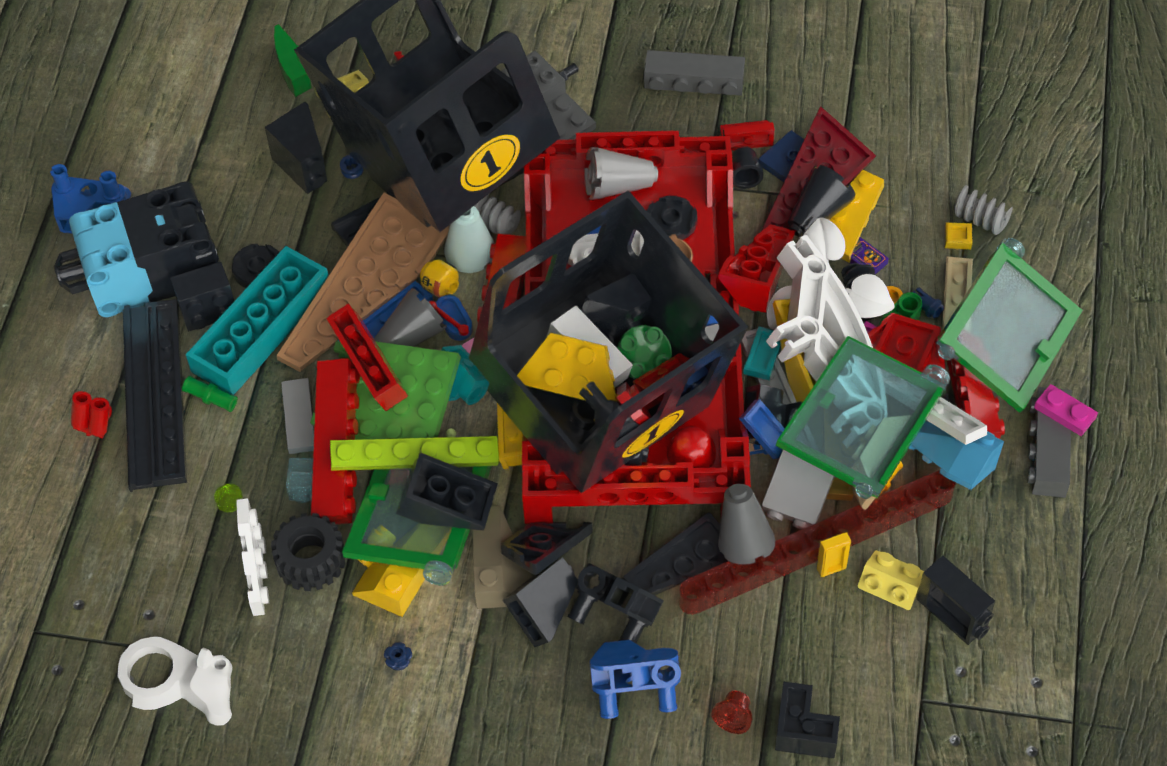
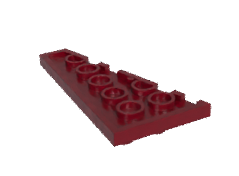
[761,106,876,231]

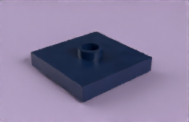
[758,130,804,182]

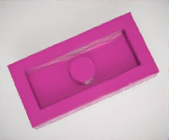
[1034,384,1098,437]

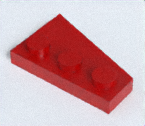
[616,382,652,425]

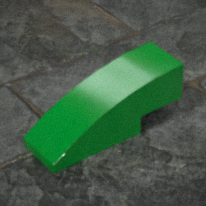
[274,24,312,97]

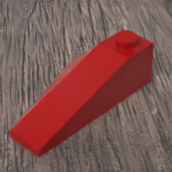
[718,224,795,313]

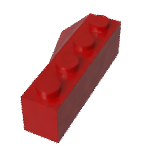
[946,331,1005,439]

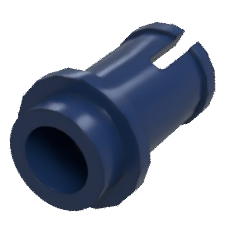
[913,287,944,318]

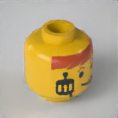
[420,259,459,298]

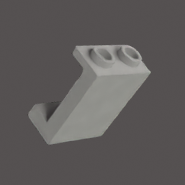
[762,450,839,531]

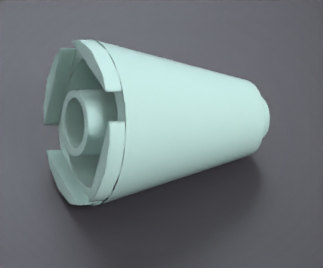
[444,206,495,273]

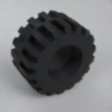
[271,513,345,591]

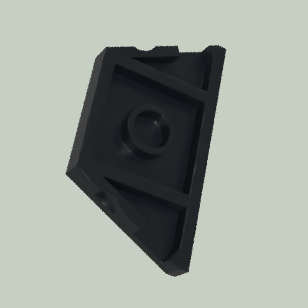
[501,522,593,575]

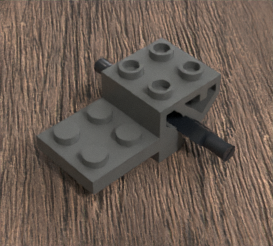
[501,51,596,140]

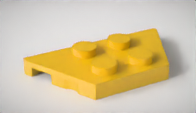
[517,333,620,403]

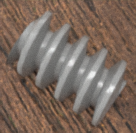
[954,185,1012,235]
[474,195,521,235]

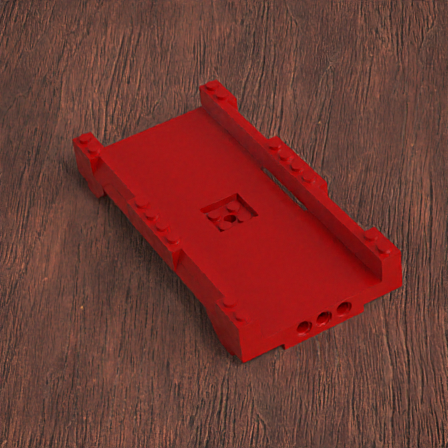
[522,131,751,524]

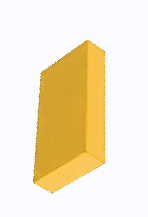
[817,532,851,577]

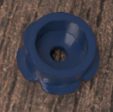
[384,642,412,671]

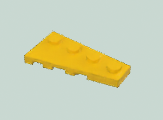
[830,170,884,263]

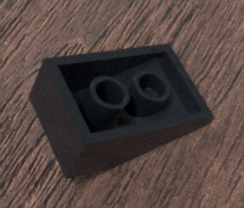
[396,453,498,530]

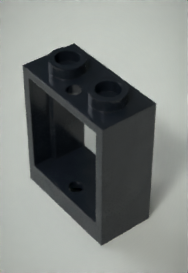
[917,555,995,645]

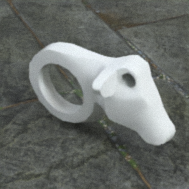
[118,637,232,725]

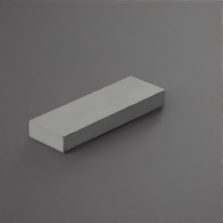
[281,378,314,454]

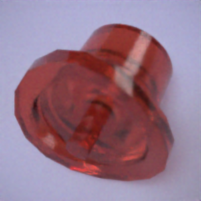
[711,691,753,734]

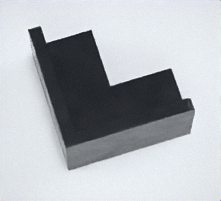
[775,681,840,758]

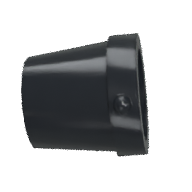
[732,147,764,189]

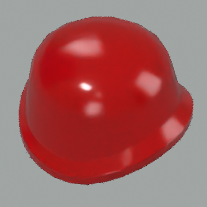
[667,426,716,468]

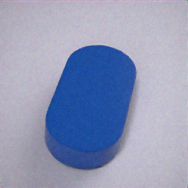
[436,295,473,341]

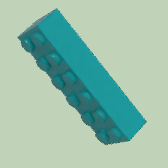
[186,246,328,395]

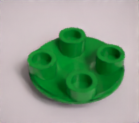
[617,325,672,380]

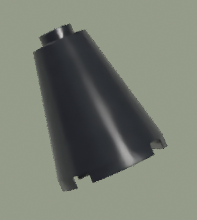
[787,165,856,237]

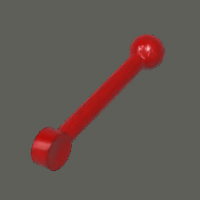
[429,301,469,336]

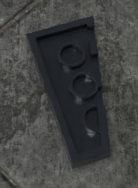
[622,512,732,595]

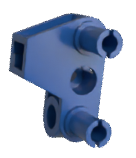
[50,164,131,234]
[590,640,681,719]

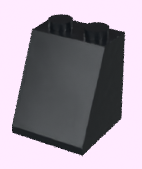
[265,102,327,194]

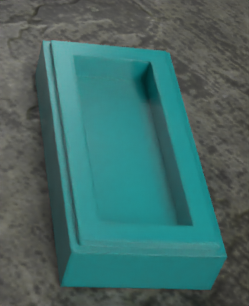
[743,326,781,381]

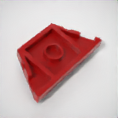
[868,313,946,386]

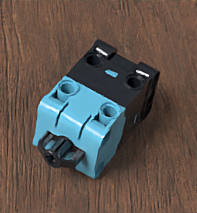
[54,181,219,317]

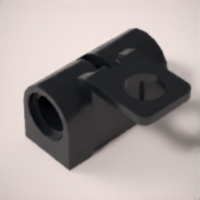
[744,384,803,446]

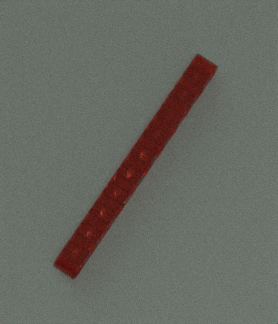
[679,470,956,615]

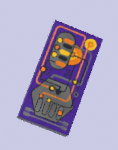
[850,237,889,275]

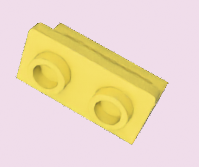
[858,550,924,610]

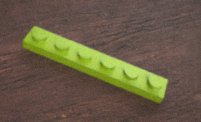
[330,436,499,471]

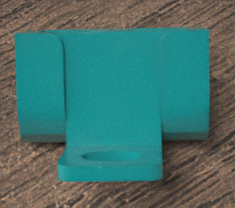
[441,345,489,405]

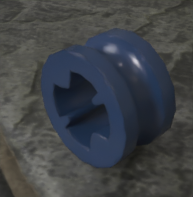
[340,155,364,179]

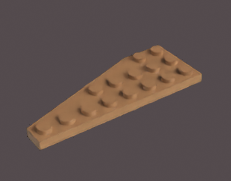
[277,192,449,372]

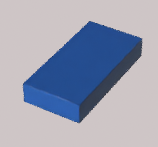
[739,399,785,459]

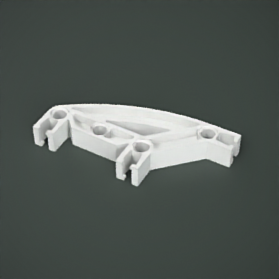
[766,235,887,450]

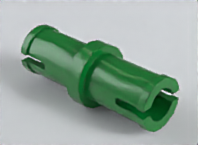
[182,376,238,412]

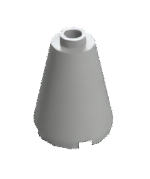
[584,147,658,200]

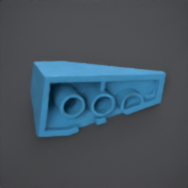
[900,417,1004,490]

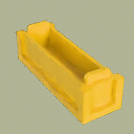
[497,403,523,469]

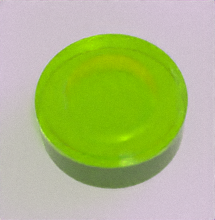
[214,484,243,512]

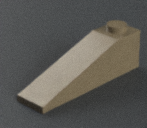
[473,505,532,609]

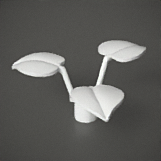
[767,217,895,329]

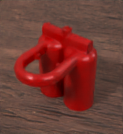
[70,391,112,439]

